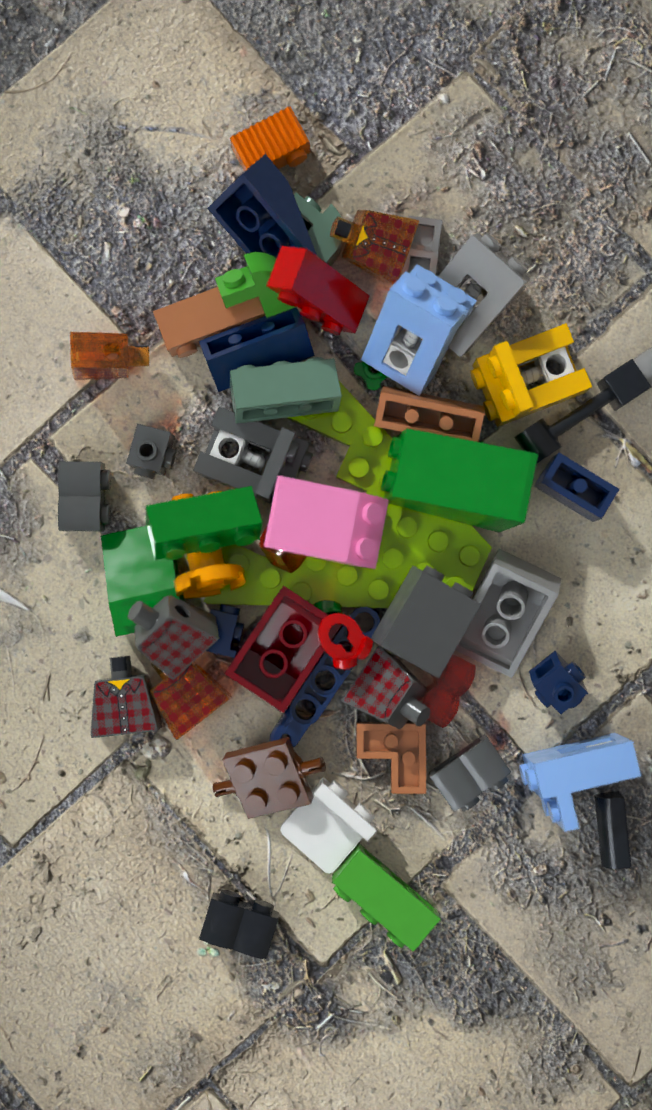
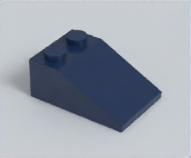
[207,154,317,258]

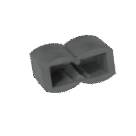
[58,461,111,532]
[429,734,511,812]

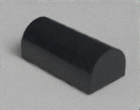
[594,791,631,869]

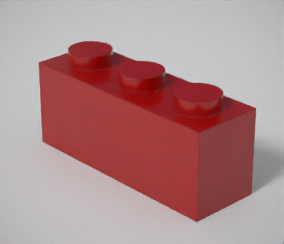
[266,246,370,335]

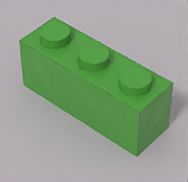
[332,843,441,952]

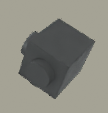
[126,423,176,479]

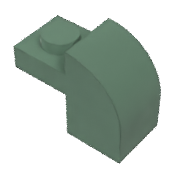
[294,192,343,266]

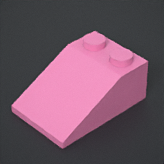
[264,476,389,569]

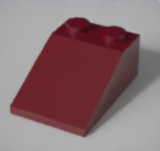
[225,586,342,713]

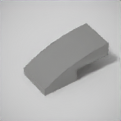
[401,216,443,276]

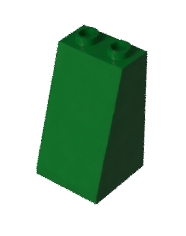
[381,428,538,533]

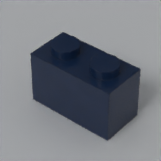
[534,452,620,522]

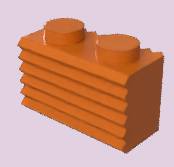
[230,106,310,172]

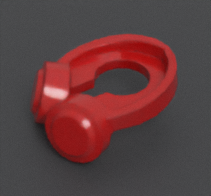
[317,613,373,670]

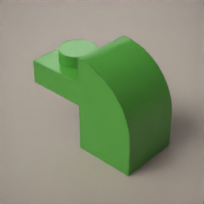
[215,252,295,318]

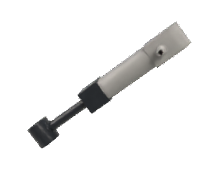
[514,347,652,464]

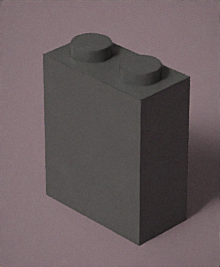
[371,565,481,678]

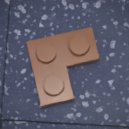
[356,722,426,794]

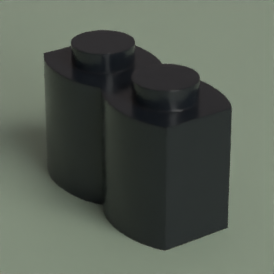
[199,890,279,959]

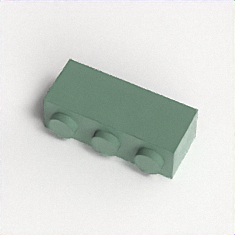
[230,357,342,424]

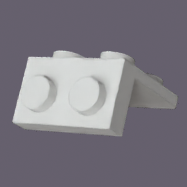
[280,777,377,874]

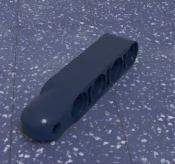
[269,607,380,748]

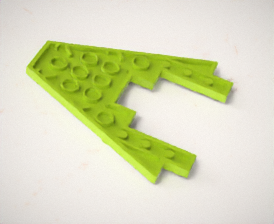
[186,381,492,608]

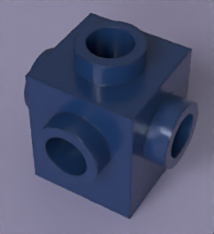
[529,651,588,714]

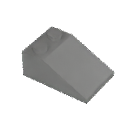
[455,549,561,678]

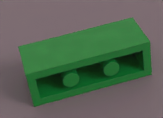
[145,486,262,560]

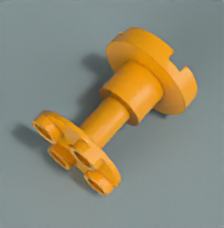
[172,491,246,599]

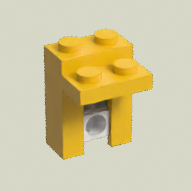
[470,323,592,427]

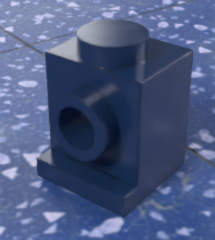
[206,604,244,658]

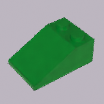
[101,526,185,637]

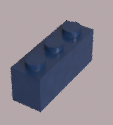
[199,307,315,392]

